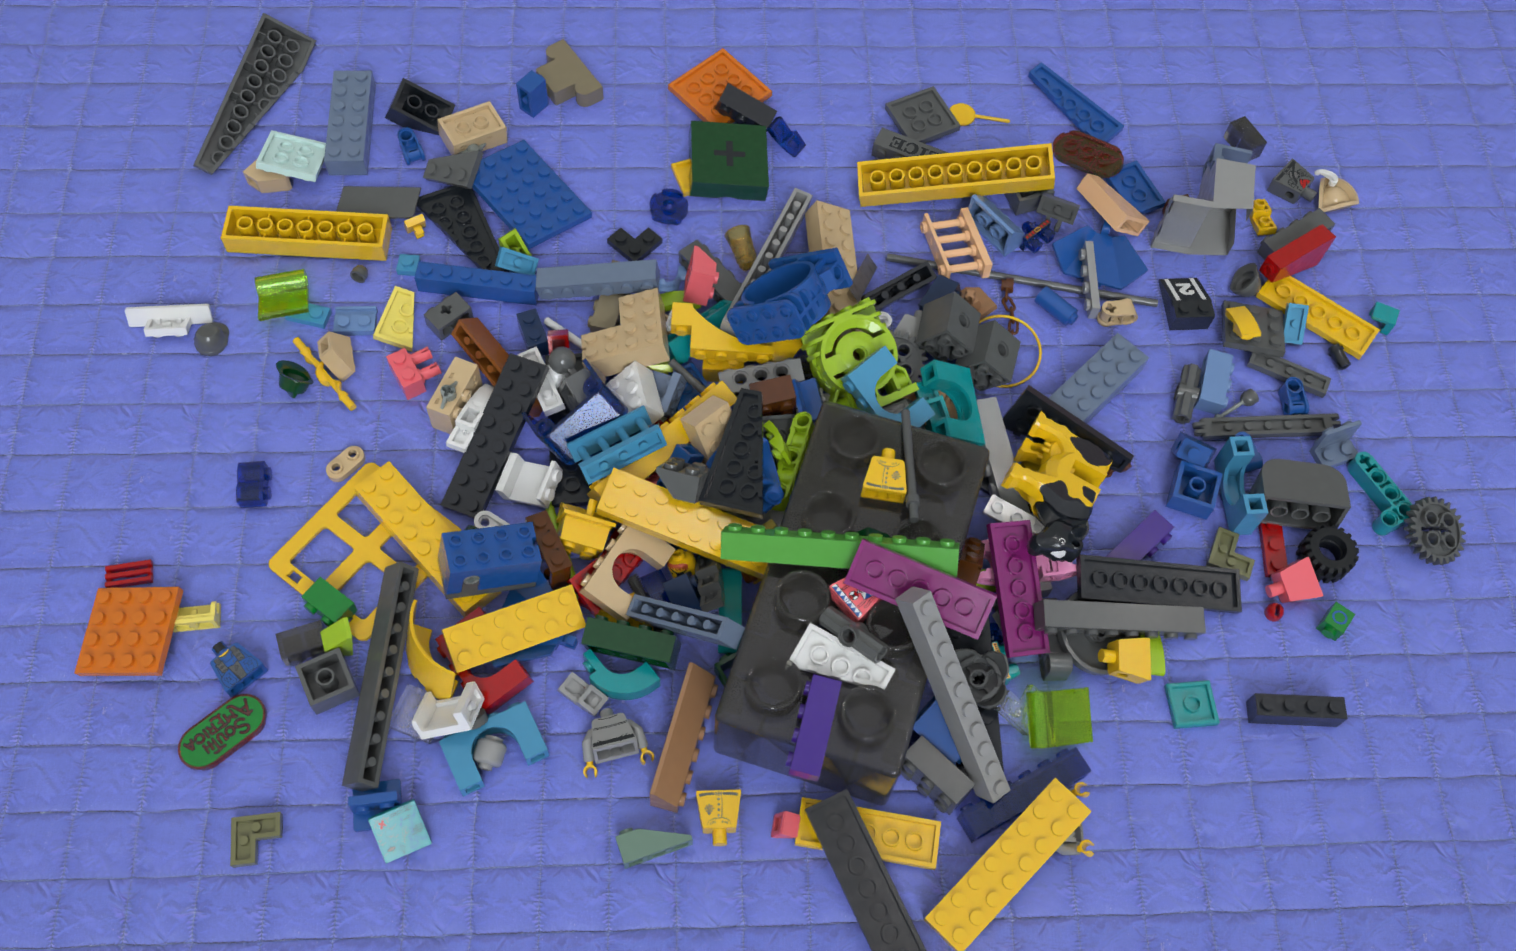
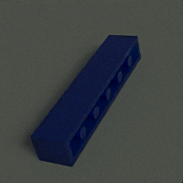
[957,747,1092,843]

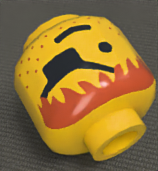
[667,549,696,578]

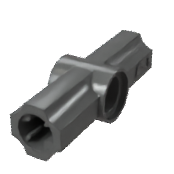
[1172,363,1201,424]
[819,606,888,664]

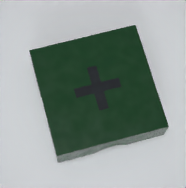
[689,121,769,201]

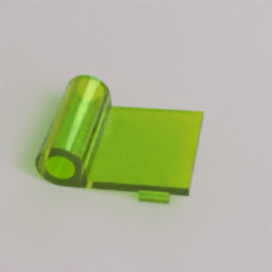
[255,269,309,321]
[1025,687,1093,748]

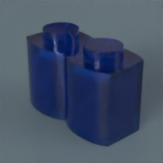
[236,461,272,508]

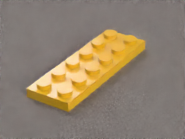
[1256,276,1380,360]
[441,584,586,673]
[794,797,941,870]

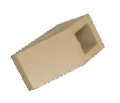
[243,159,292,193]
[317,331,356,382]

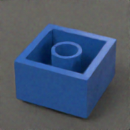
[1165,460,1223,520]

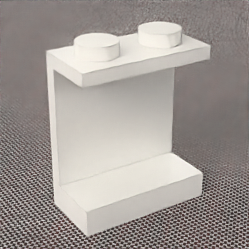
[495,452,563,508]

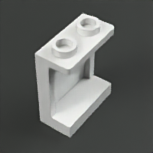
[412,681,485,740]

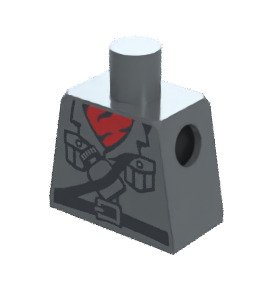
[1267,158,1317,204]

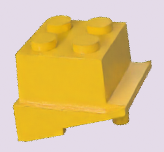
[556,499,616,560]

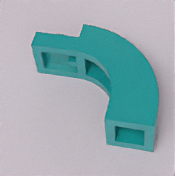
[582,649,660,700]

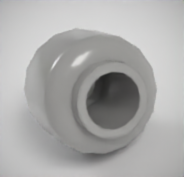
[473,735,507,771]

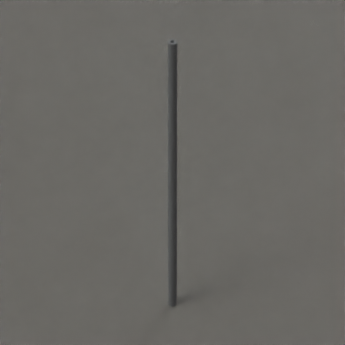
[886,253,1158,307]

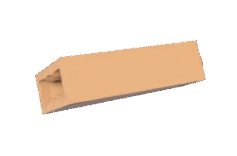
[1076,173,1150,236]

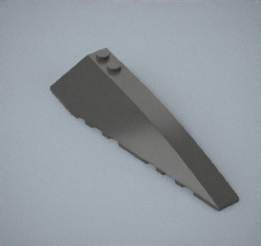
[193,13,316,175]

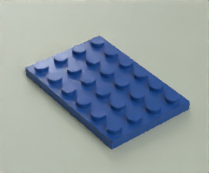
[472,140,592,250]

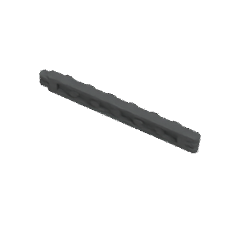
[1192,413,1341,440]

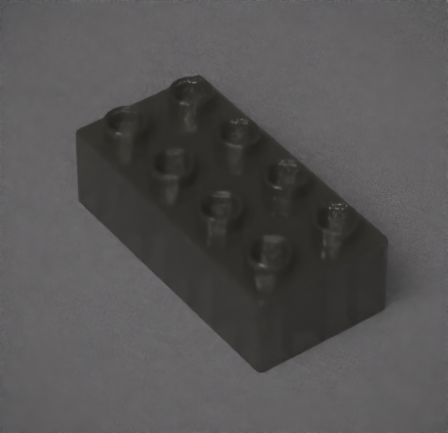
[713,401,990,806]

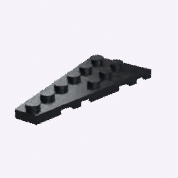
[417,186,509,272]
[1002,385,1134,473]
[698,388,764,519]

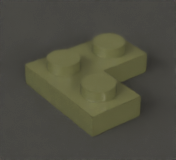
[1206,527,1255,581]
[230,812,283,868]

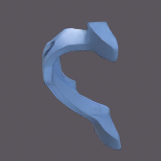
[659,266,686,292]

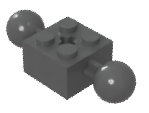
[549,347,614,445]

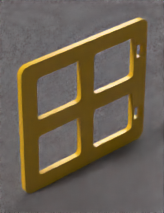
[269,463,462,641]

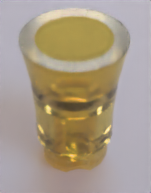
[724,225,757,271]

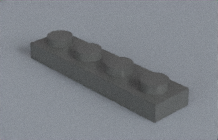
[1247,352,1331,398]

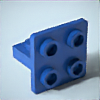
[348,779,402,832]

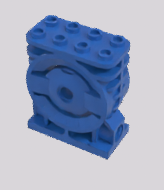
[727,247,853,345]

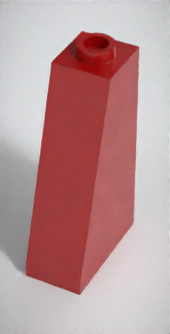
[1259,224,1336,283]

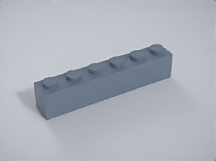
[535,259,660,300]
[626,594,745,649]

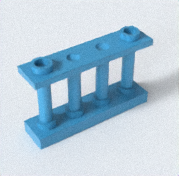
[566,405,667,485]

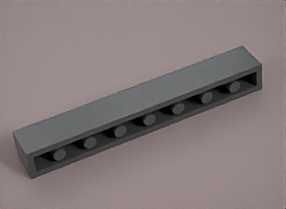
[1033,599,1206,640]

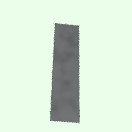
[848,254,877,302]

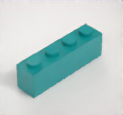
[667,299,733,364]

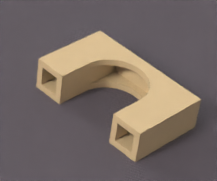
[579,524,675,621]

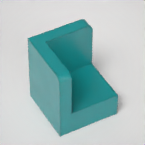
[1369,302,1400,335]

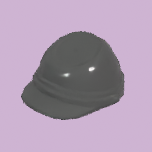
[1230,263,1261,297]
[193,322,229,356]

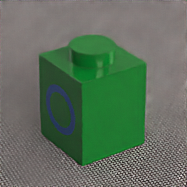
[1316,602,1355,641]

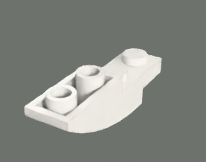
[446,383,494,453]

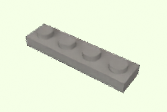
[1079,241,1100,319]

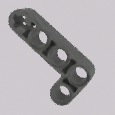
[1038,598,1073,681]

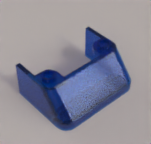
[522,358,628,465]

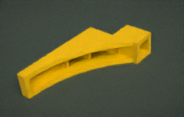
[671,302,774,364]

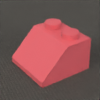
[683,245,719,306]

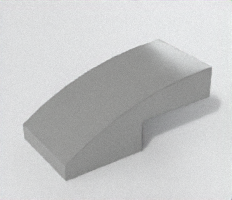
[557,672,609,716]

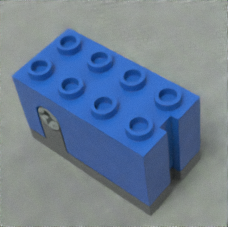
[438,522,542,599]

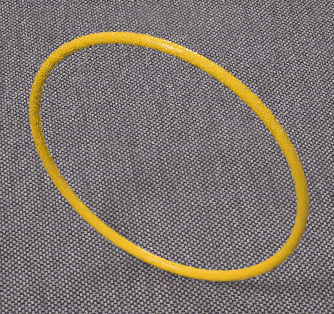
[979,315,1042,388]

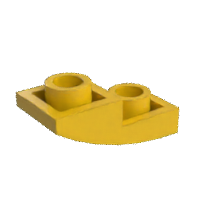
[1249,199,1277,236]
[1225,306,1261,340]

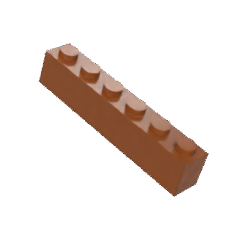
[451,317,543,419]

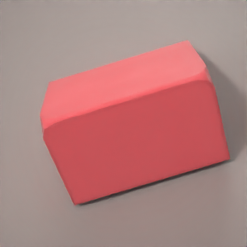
[771,811,800,838]

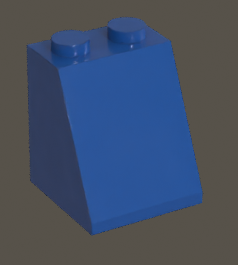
[910,695,962,764]

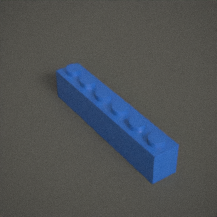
[414,261,539,306]

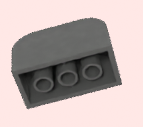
[1248,459,1351,530]

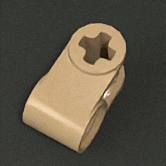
[1096,298,1138,327]

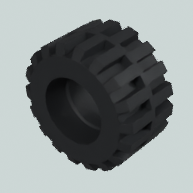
[1296,524,1359,583]

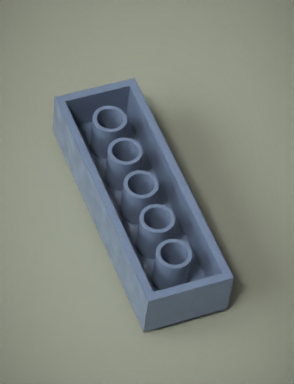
[324,71,376,175]
[1049,333,1149,423]

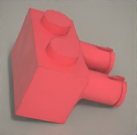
[386,346,442,400]

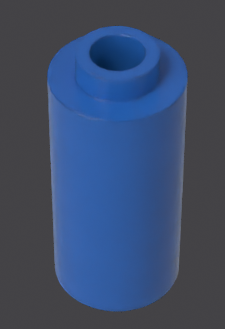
[1034,286,1078,326]

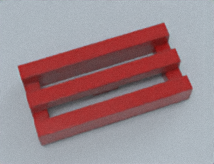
[105,559,153,588]

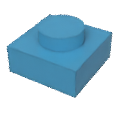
[396,254,421,276]

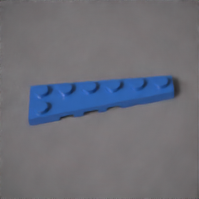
[1028,62,1124,148]

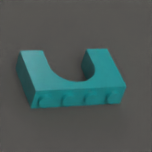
[920,360,986,452]

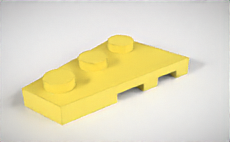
[373,286,414,352]

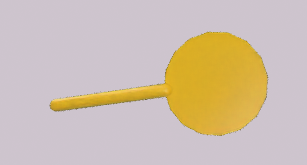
[950,103,1010,126]

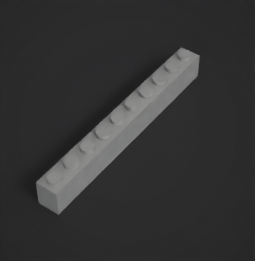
[720,188,813,337]
[977,397,1053,597]
[895,586,1010,803]

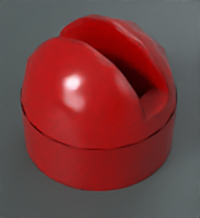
[1264,603,1284,622]

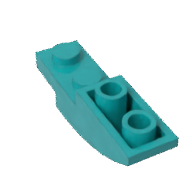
[914,381,950,450]

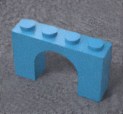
[841,346,935,447]
[1214,436,1268,535]
[439,701,549,797]

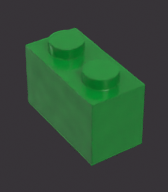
[301,577,358,627]

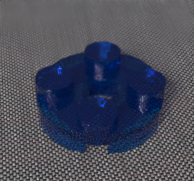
[650,189,688,225]

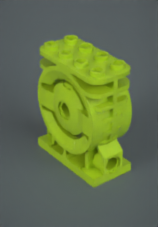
[799,297,919,428]

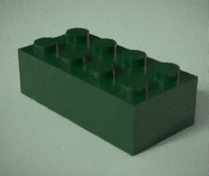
[581,615,681,670]

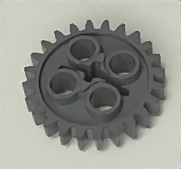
[880,330,928,394]
[1404,496,1466,566]

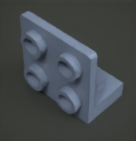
[1202,143,1252,178]
[650,369,687,419]
[1309,420,1362,468]

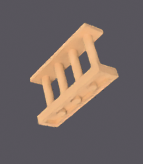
[920,207,993,279]

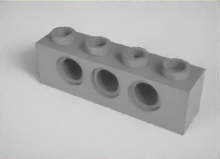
[718,358,805,397]

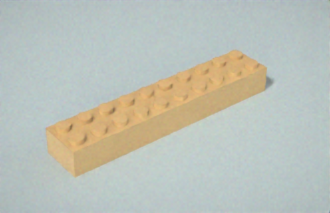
[805,200,863,380]

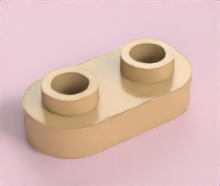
[326,446,366,482]

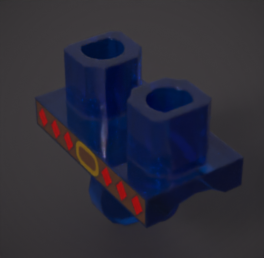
[1019,218,1055,254]

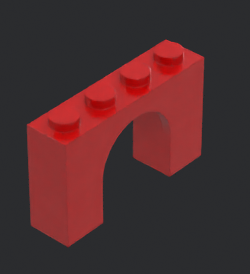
[435,607,534,715]

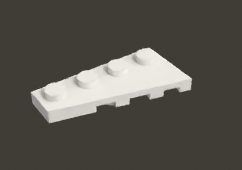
[787,623,895,692]

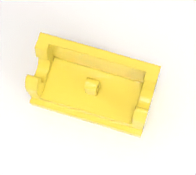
[173,601,221,632]

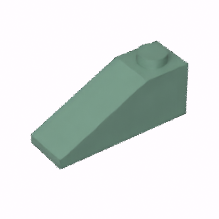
[615,828,693,869]

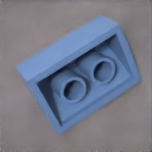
[969,194,1025,257]

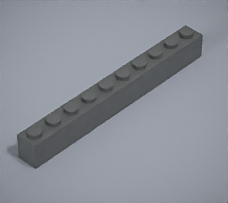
[342,561,419,792]

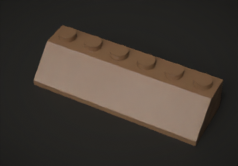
[650,662,719,813]

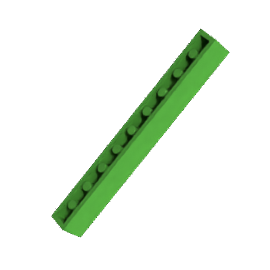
[721,523,960,577]

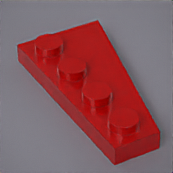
[567,551,640,616]

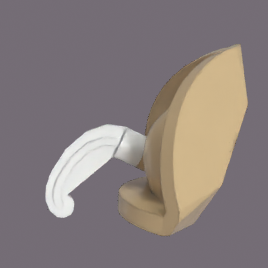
[1314,169,1359,212]

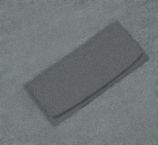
[336,186,421,219]

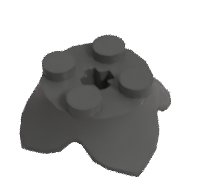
[955,648,1009,709]

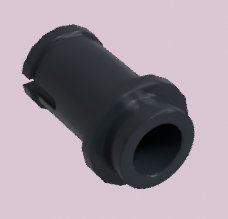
[1328,344,1351,370]

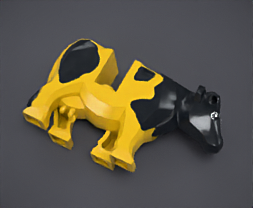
[1001,411,1112,563]

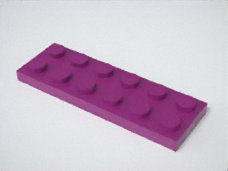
[986,520,1050,658]
[844,538,997,640]

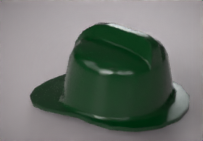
[276,360,314,398]

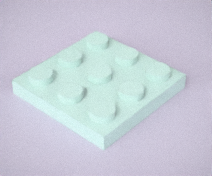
[256,130,326,182]

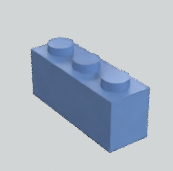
[1194,349,1235,415]

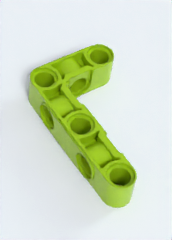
[771,412,815,511]

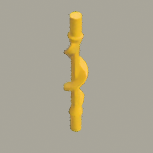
[293,337,357,411]

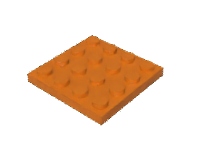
[668,48,772,123]
[74,587,184,676]

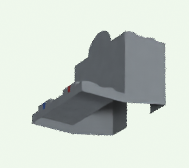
[1151,158,1256,255]

